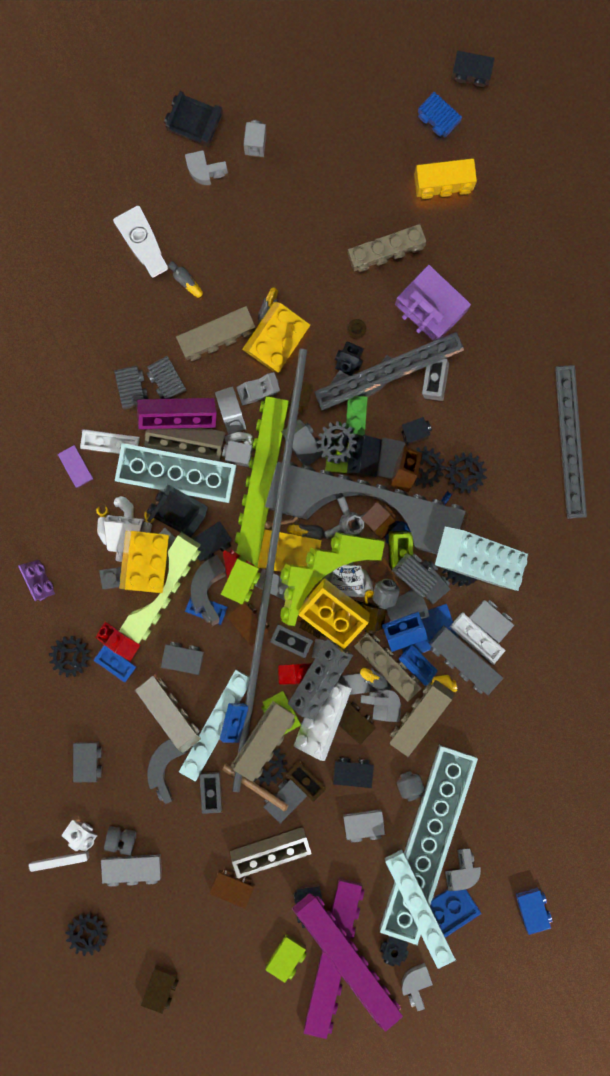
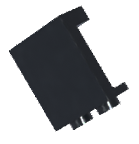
[164,91,223,147]
[146,485,208,538]

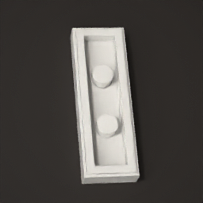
[80,430,140,454]
[450,613,506,665]
[29,851,90,872]

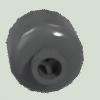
[372,579,400,609]
[397,771,425,801]

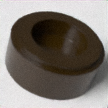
[347,319,366,339]

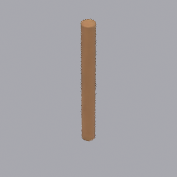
[223,764,289,811]

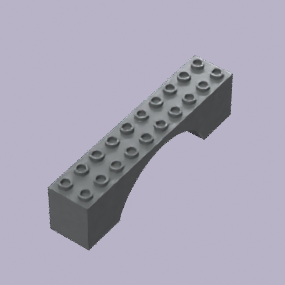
[265,461,468,555]

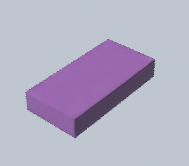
[58,445,93,488]

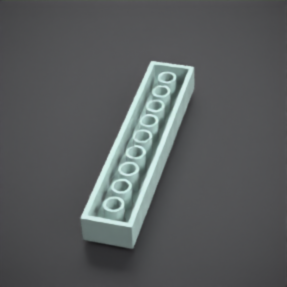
[379,745,478,945]

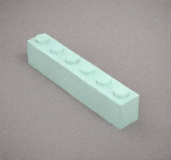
[179,669,249,781]
[384,850,455,969]

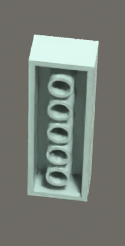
[115,443,237,503]
[435,527,528,591]

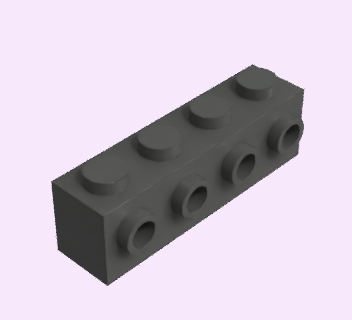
[428,625,503,695]
[288,639,353,720]

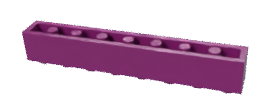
[304,878,365,1039]
[291,893,403,1032]

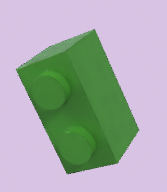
[346,396,367,435]

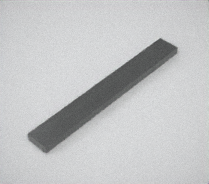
[314,332,464,410]
[555,365,587,519]

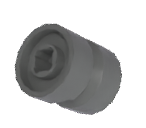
[104,826,137,856]

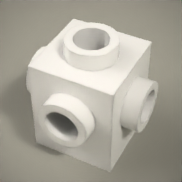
[61,820,97,851]

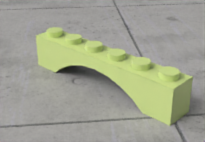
[119,532,201,644]

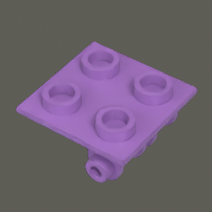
[18,560,55,601]

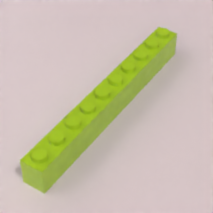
[234,396,289,590]

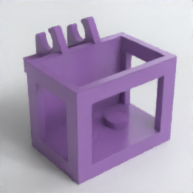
[395,265,471,341]

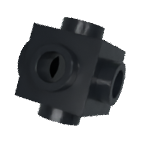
[334,341,364,376]
[379,936,409,966]

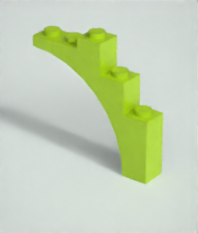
[281,532,385,626]

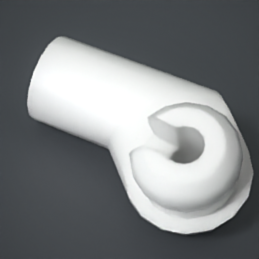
[225,432,254,445]
[114,496,134,518]

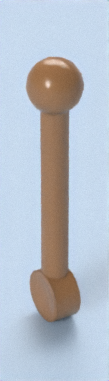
[264,517,299,529]

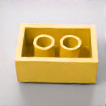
[414,159,477,199]
[242,302,310,373]
[258,529,322,572]
[119,531,169,593]
[298,578,370,649]

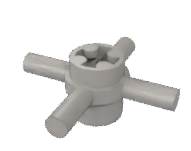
[324,496,368,539]

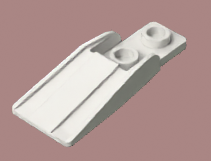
[113,206,168,277]

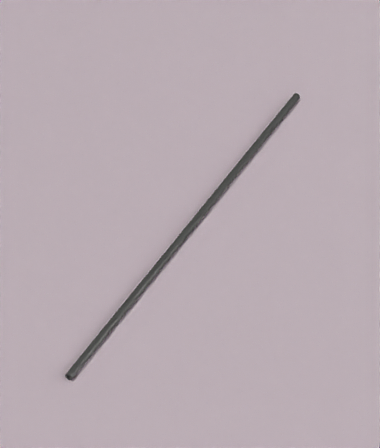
[232,349,307,792]

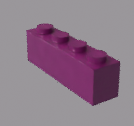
[137,398,216,429]

